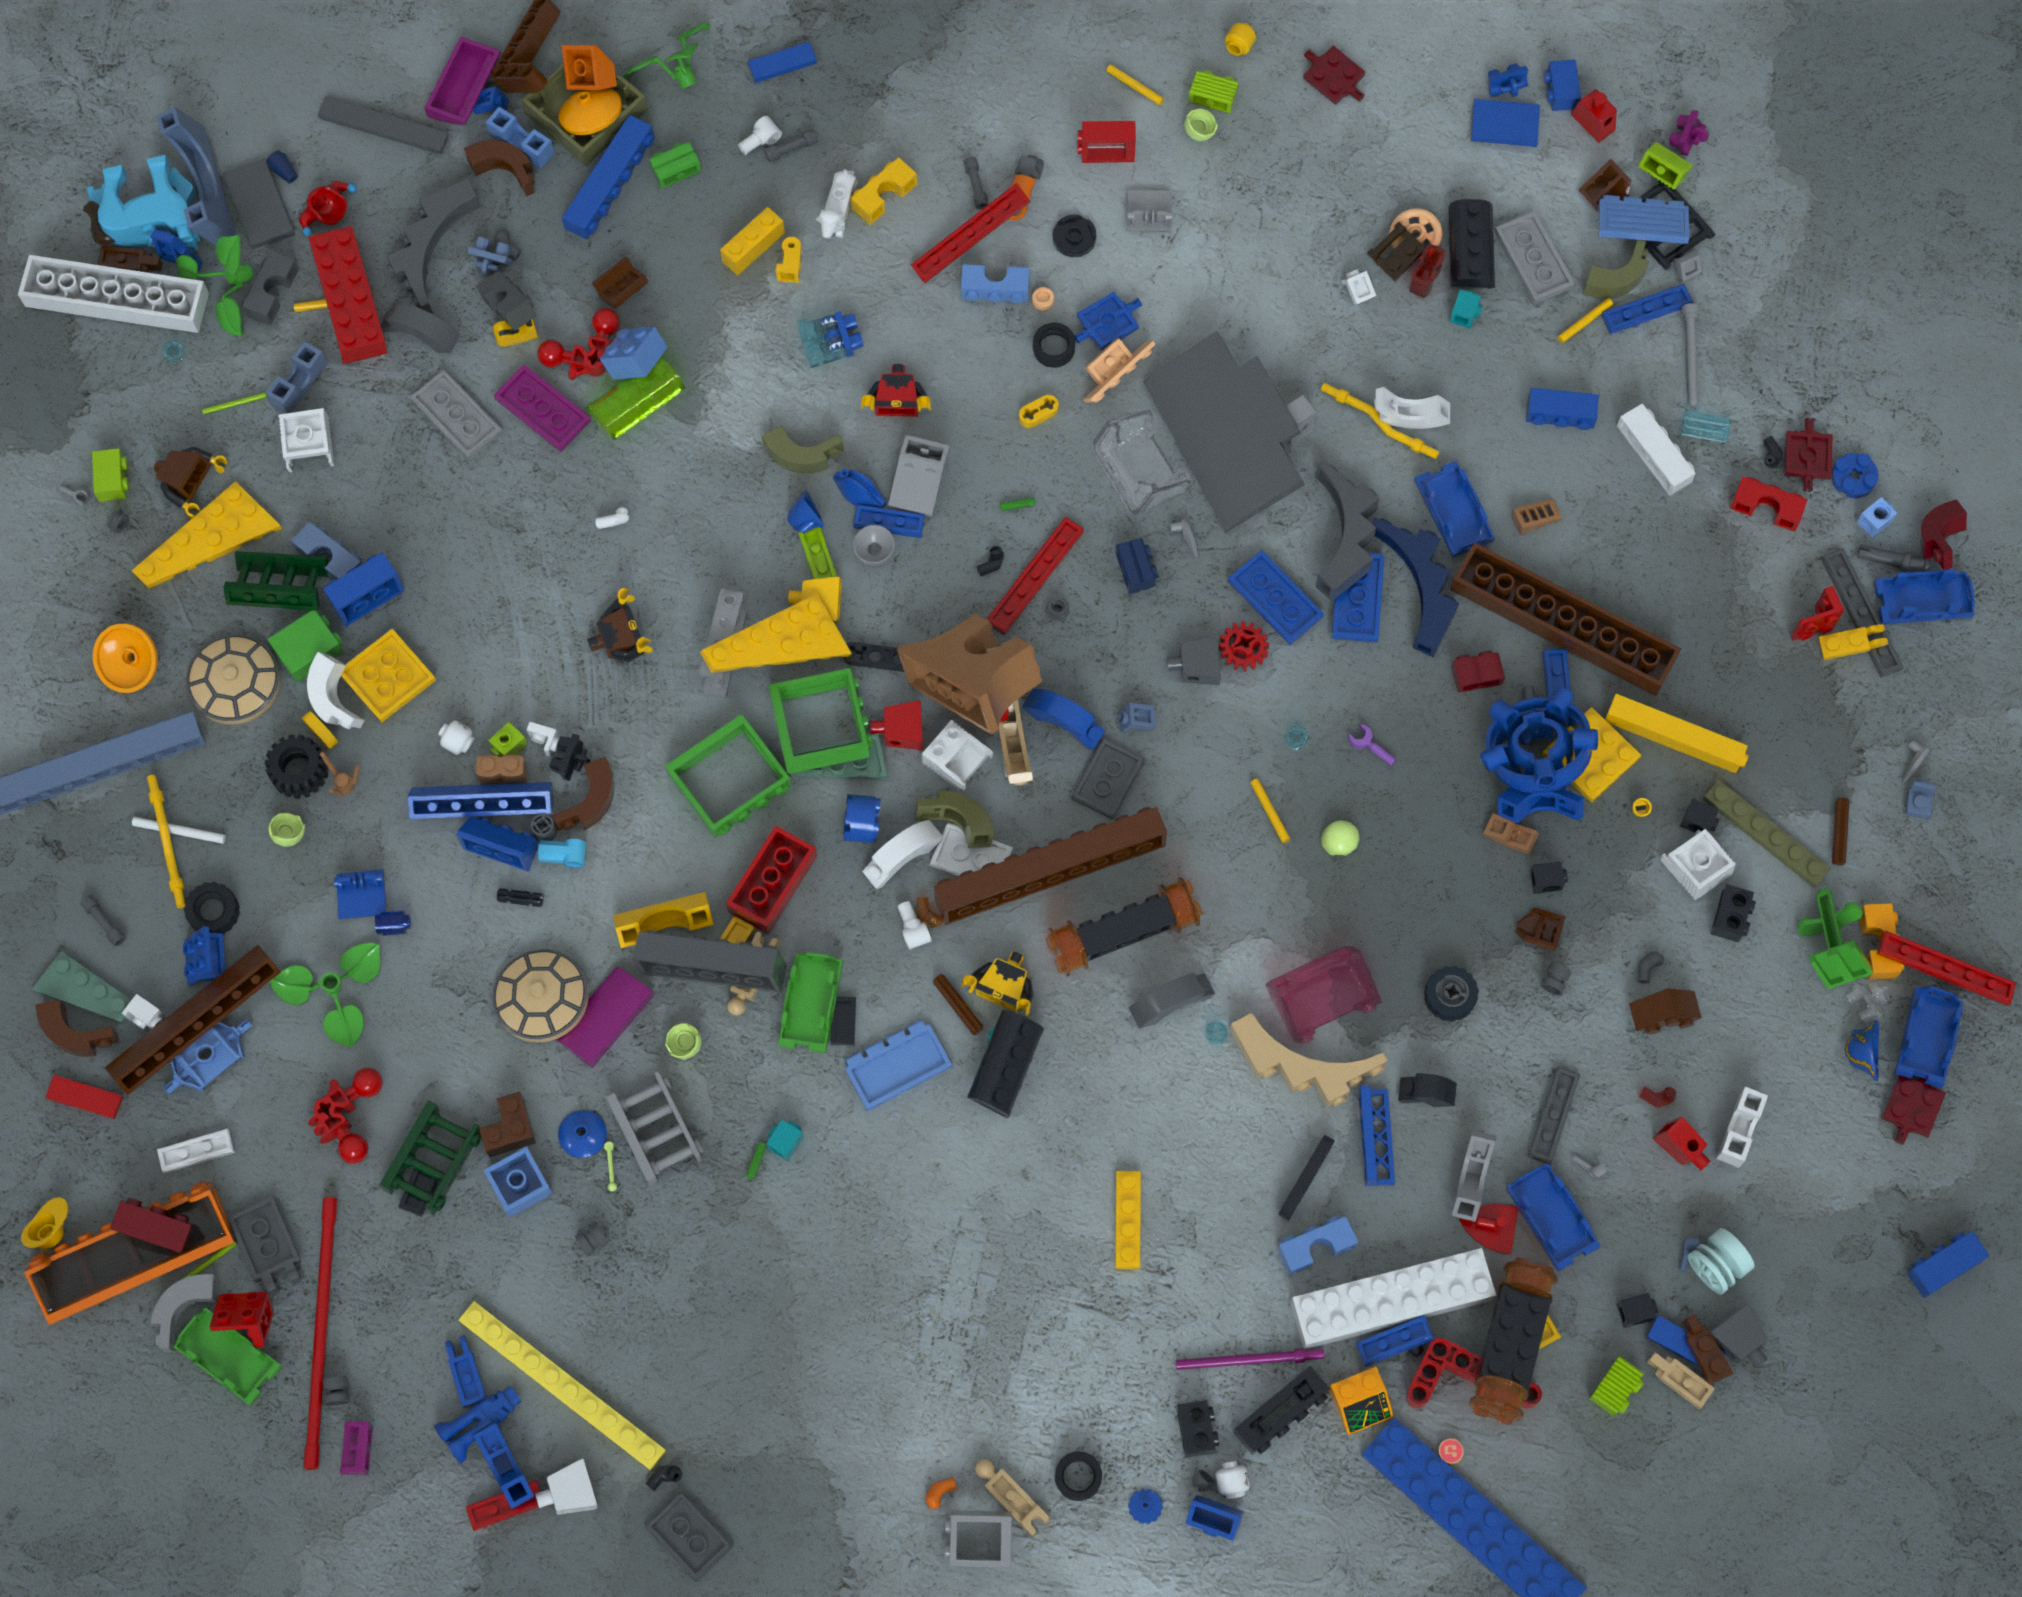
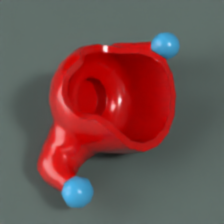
[299,181,357,236]

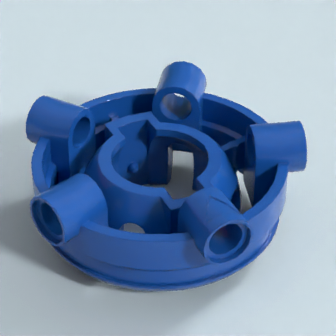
[1480,688,1598,794]

